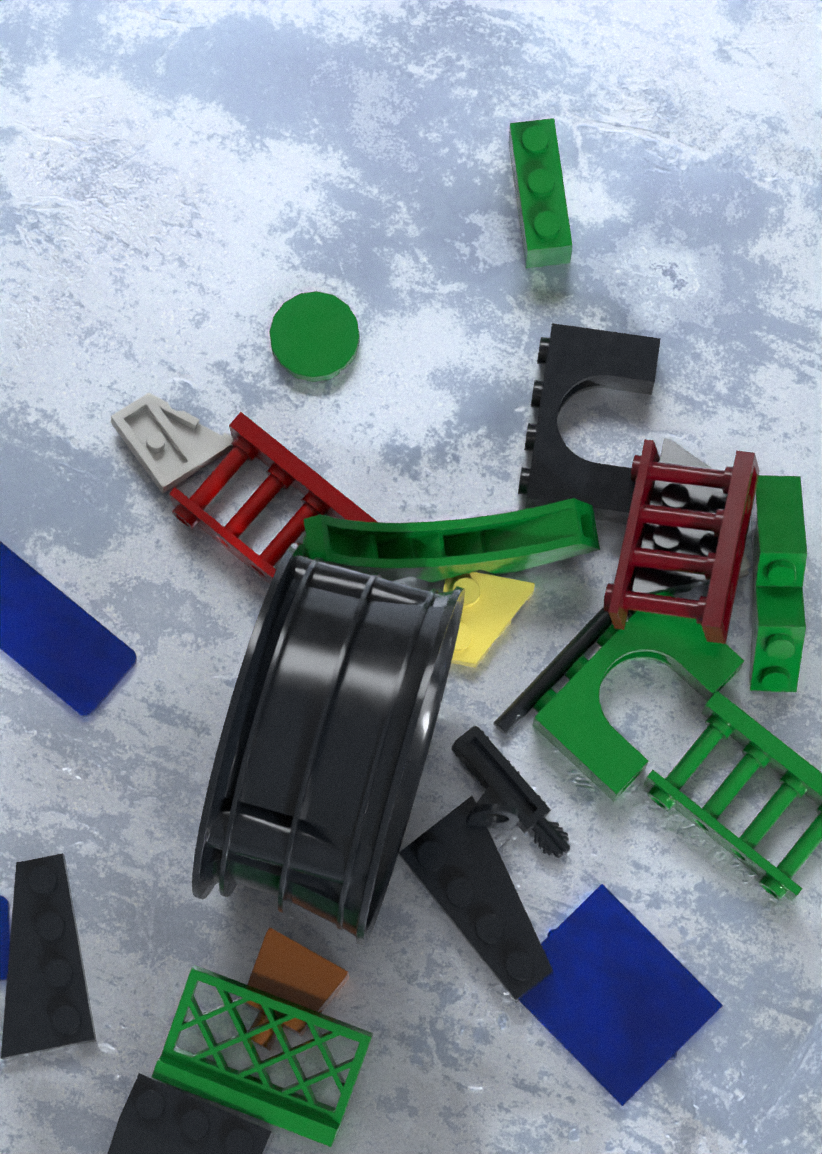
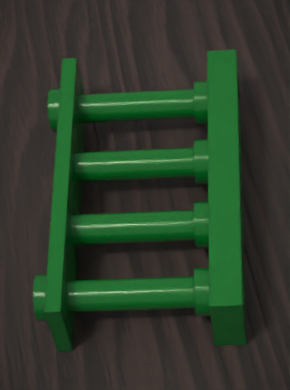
[644,691,822,902]

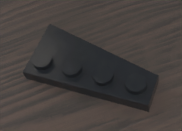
[399,795,553,1003]
[1,853,97,1060]

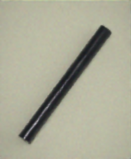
[493,606,613,736]

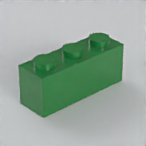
[508,118,573,268]

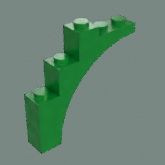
[303,498,600,582]

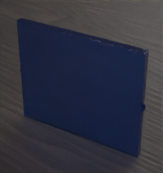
[519,884,723,1106]

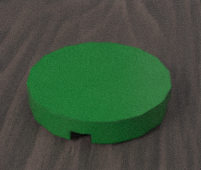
[269,291,360,382]

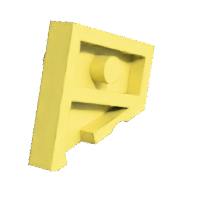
[443,572,535,668]

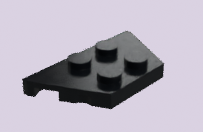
[632,438,728,595]

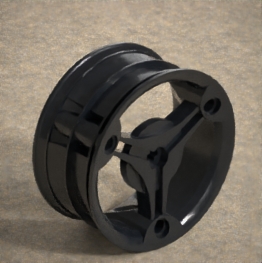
[192,542,465,946]

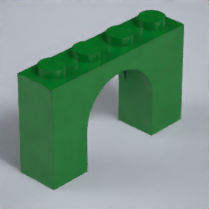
[532,591,744,802]

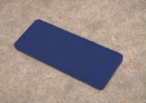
[0,541,137,717]

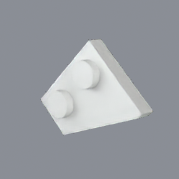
[111,393,234,494]

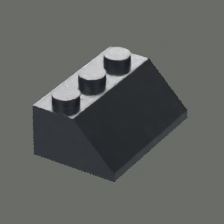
[108,1073,275,1154]

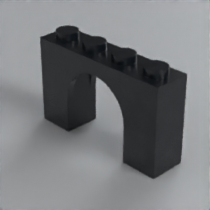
[518,323,661,524]

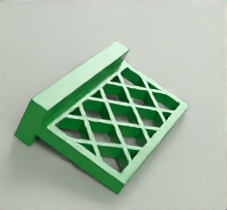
[151,965,374,1147]

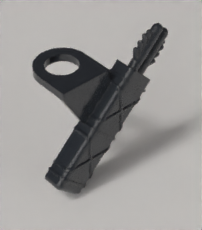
[452,726,570,858]

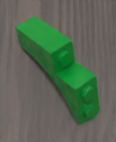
[749,475,807,692]

